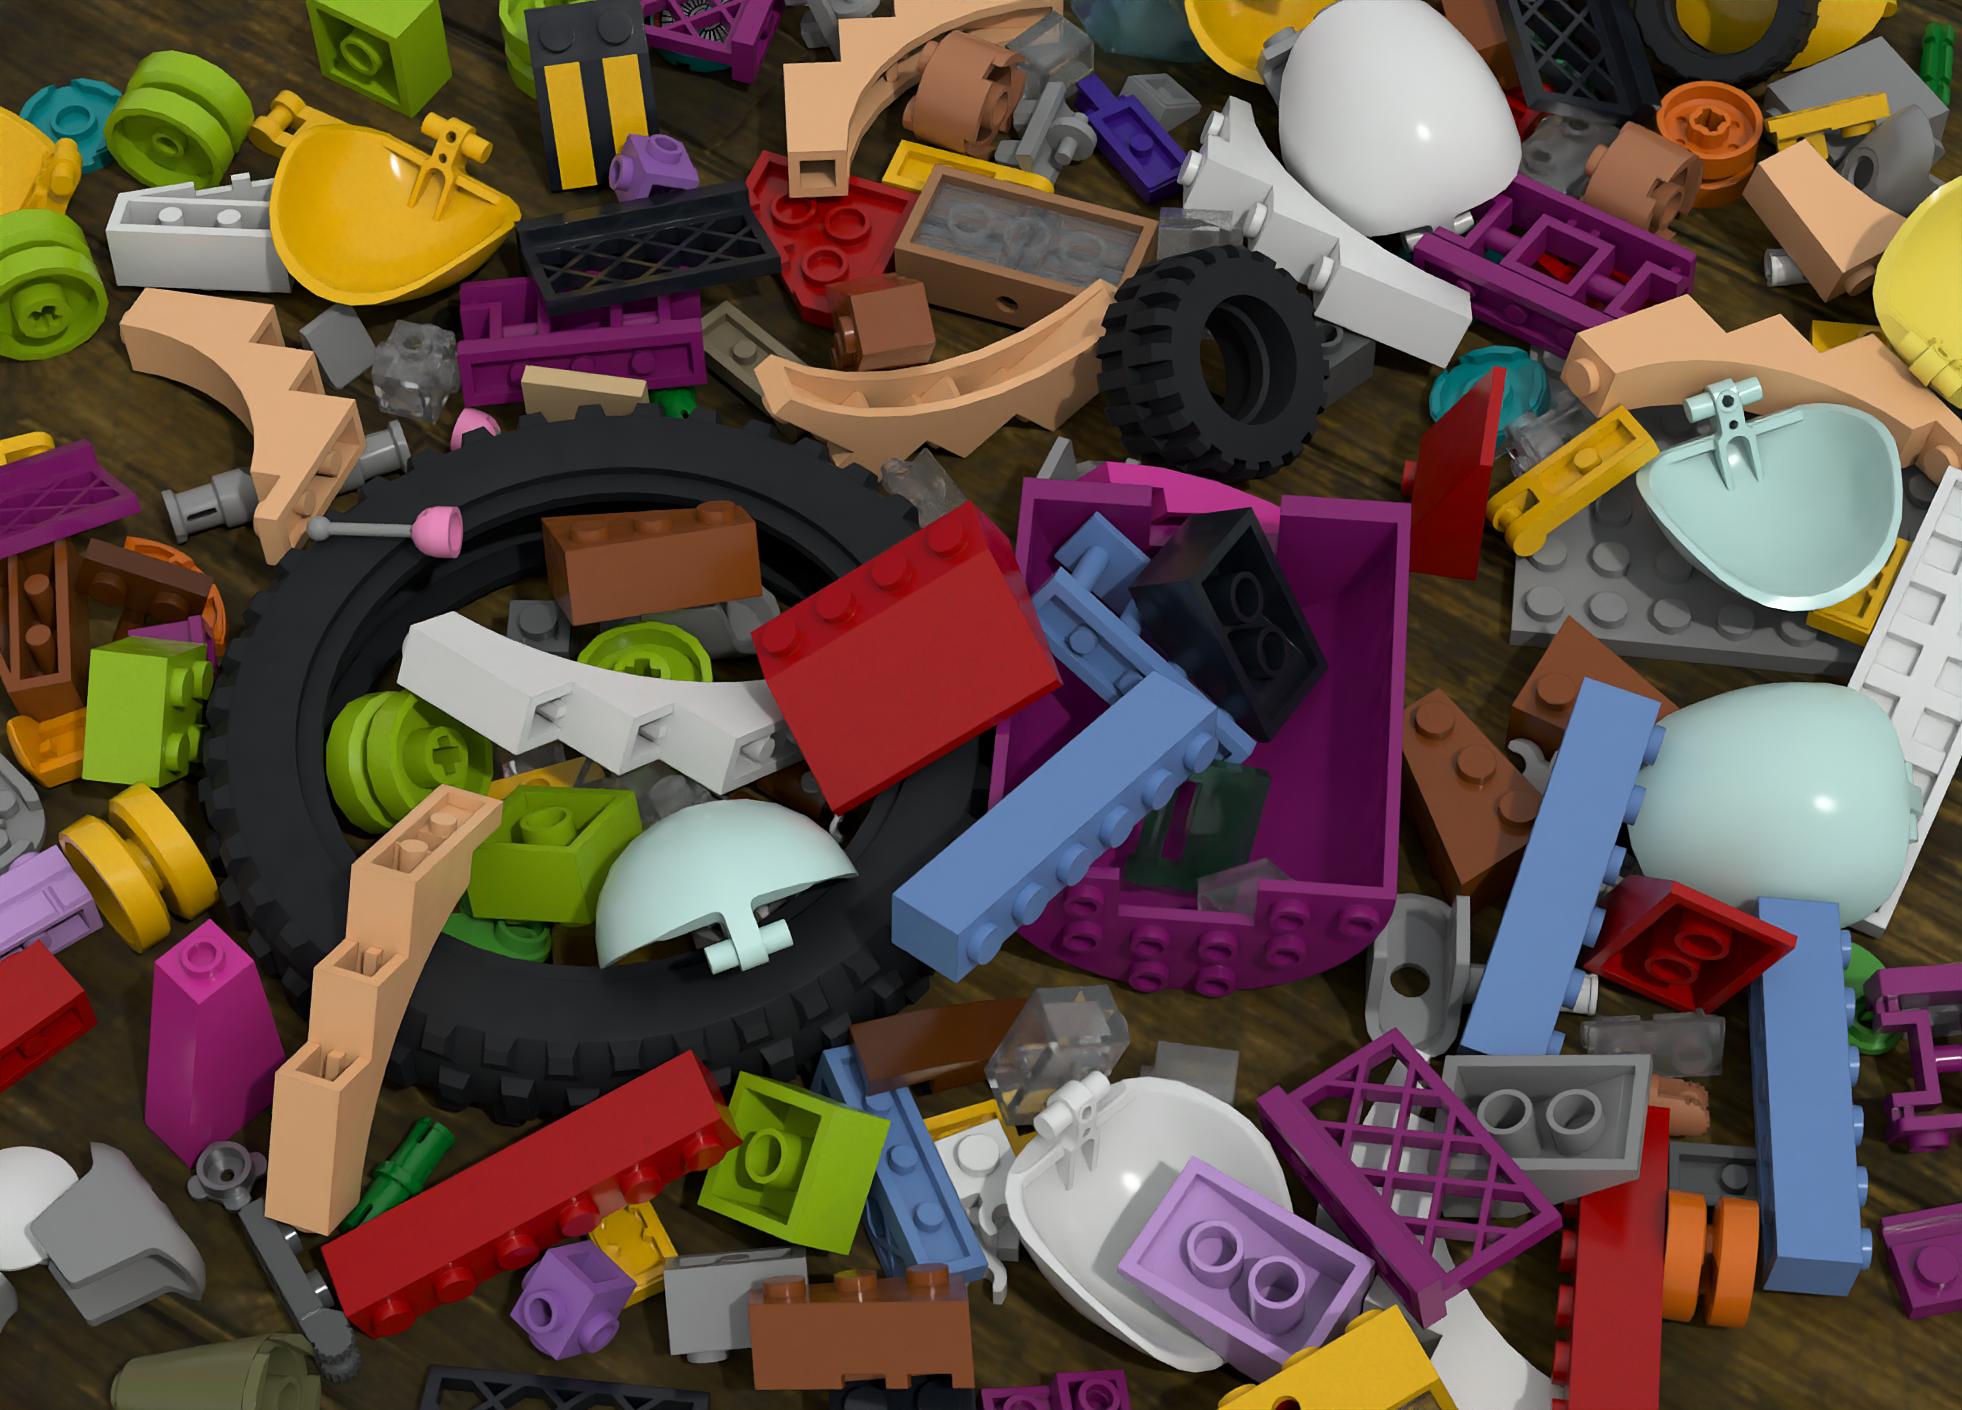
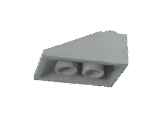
[1427,1054,1653,1218]

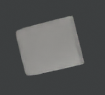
[1119,73,1202,132]
[299,302,379,390]

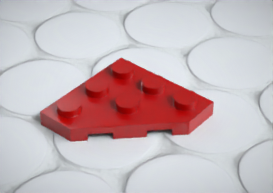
[745,150,920,330]

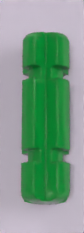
[1919,21,1955,107]

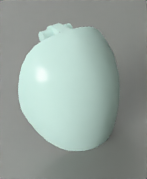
[1636,376,1903,612]
[1627,682,1923,929]
[596,799,859,974]

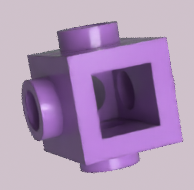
[609,133,700,202]
[510,1240,637,1360]

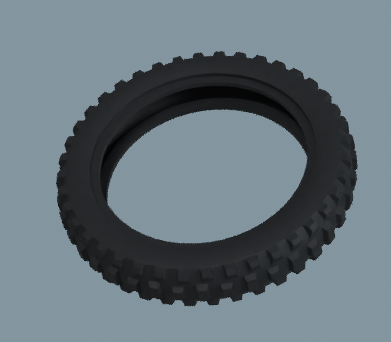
[198,403,997,1126]

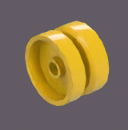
[59,782,220,954]

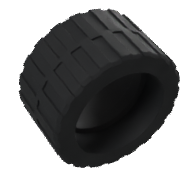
[1632,0,1821,87]

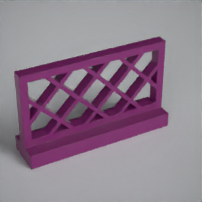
[641,0,787,84]
[0,438,141,559]
[1256,1027,1563,1330]

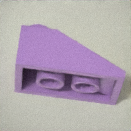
[1117,1156,1376,1384]

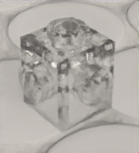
[371,319,462,424]

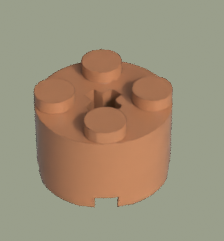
[903,30,1026,161]
[1579,121,1704,242]

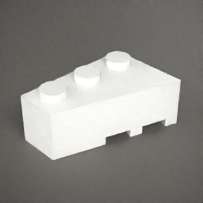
[105,172,295,293]

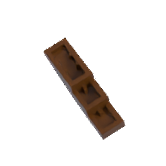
[848,996,1124,1096]

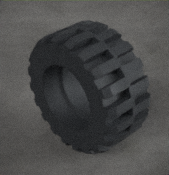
[1096,244,1330,484]

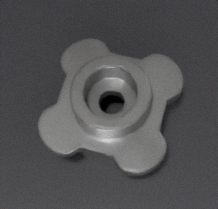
[187,1141,268,1213]

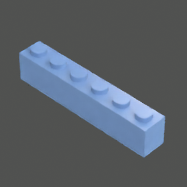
[892,670,1219,983]
[1456,677,1666,1055]
[1747,896,1872,1297]

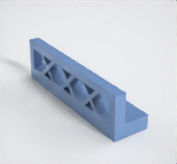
[809,1045,989,1283]

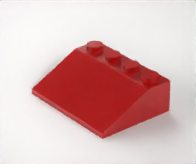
[750,500,1063,817]

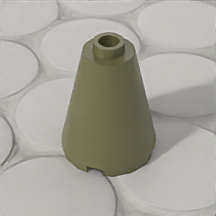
[111,1331,321,1410]

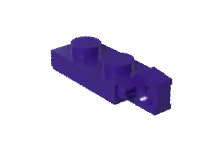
[1074,74,1187,206]

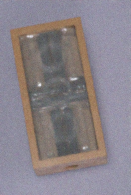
[894,163,1159,329]

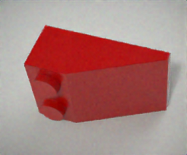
[1401,366,1507,581]
[1582,875,1798,1021]

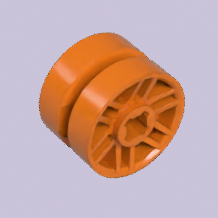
[1653,81,1764,209]
[1662,1189,1759,1330]

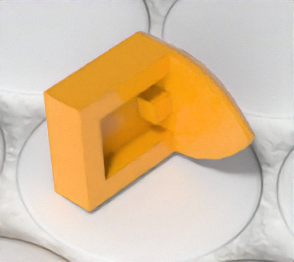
[6,706,87,788]

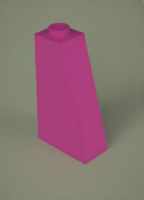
[145,919,287,1170]

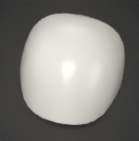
[1279,0,1522,253]
[1004,1070,1293,1373]

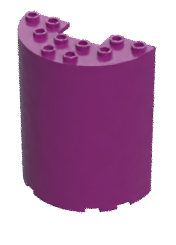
[987,477,1412,997]

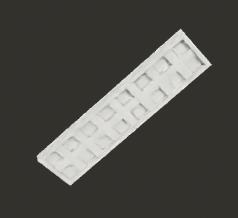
[1847,466,1962,940]

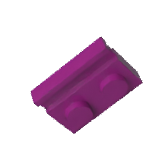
[1876,1203,1962,1320]

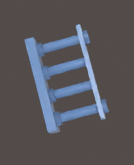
[1030,511,1257,794]

